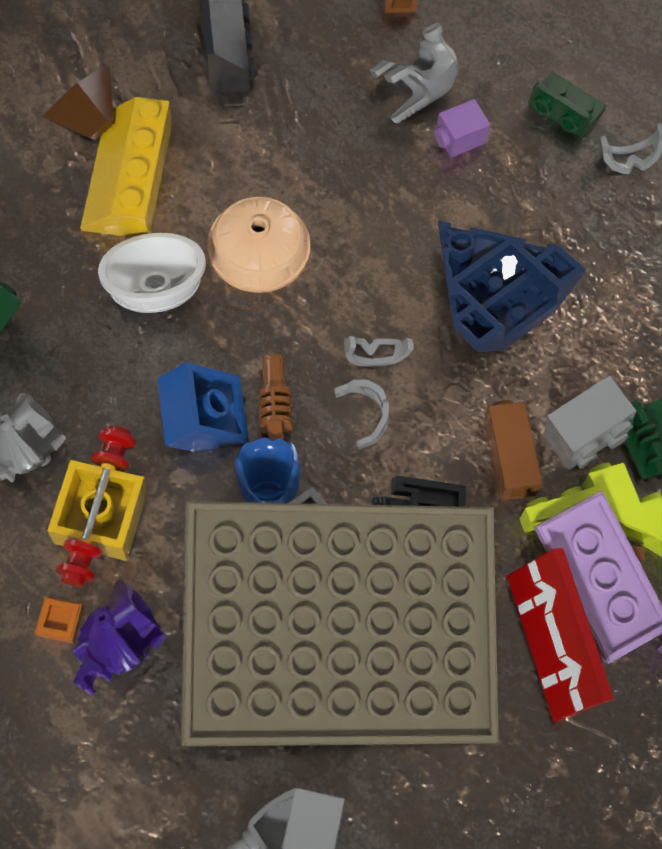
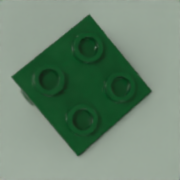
[624,399,662,480]

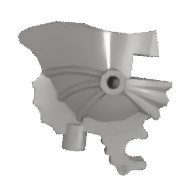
[0,393,66,482]

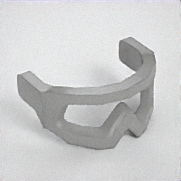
[600,123,662,174]
[344,336,414,367]
[334,379,390,450]

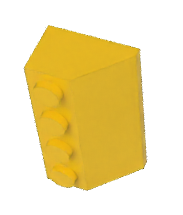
[80,97,172,237]

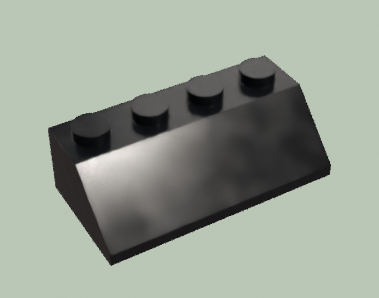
[202,0,255,94]

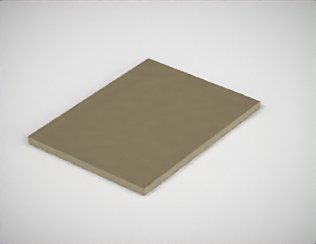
[181,501,499,746]

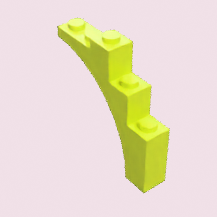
[519,462,662,557]

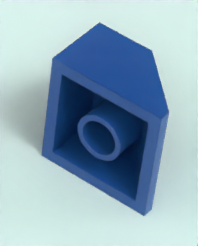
[157,362,249,451]

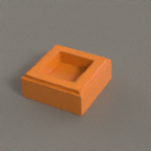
[34,596,84,644]

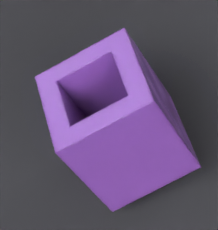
[434,99,490,158]

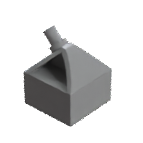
[225,788,345,849]

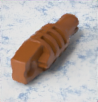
[258,354,293,441]

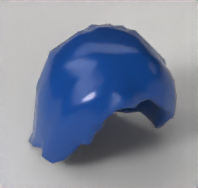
[235,438,301,503]

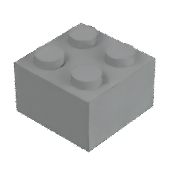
[544,375,636,471]

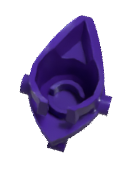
[72,580,167,696]

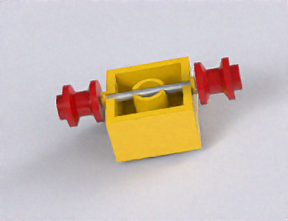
[47,425,148,587]

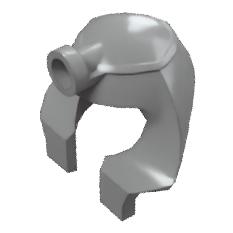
[369,23,458,124]

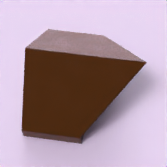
[42,65,114,140]

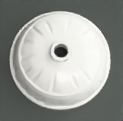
[98,233,206,313]

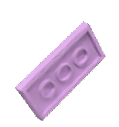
[534,491,662,664]

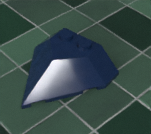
[438,220,585,352]

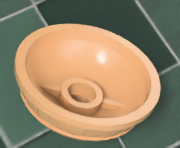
[207,197,310,293]

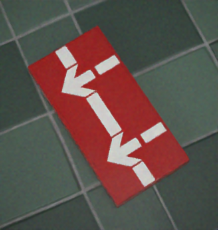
[507,548,614,723]

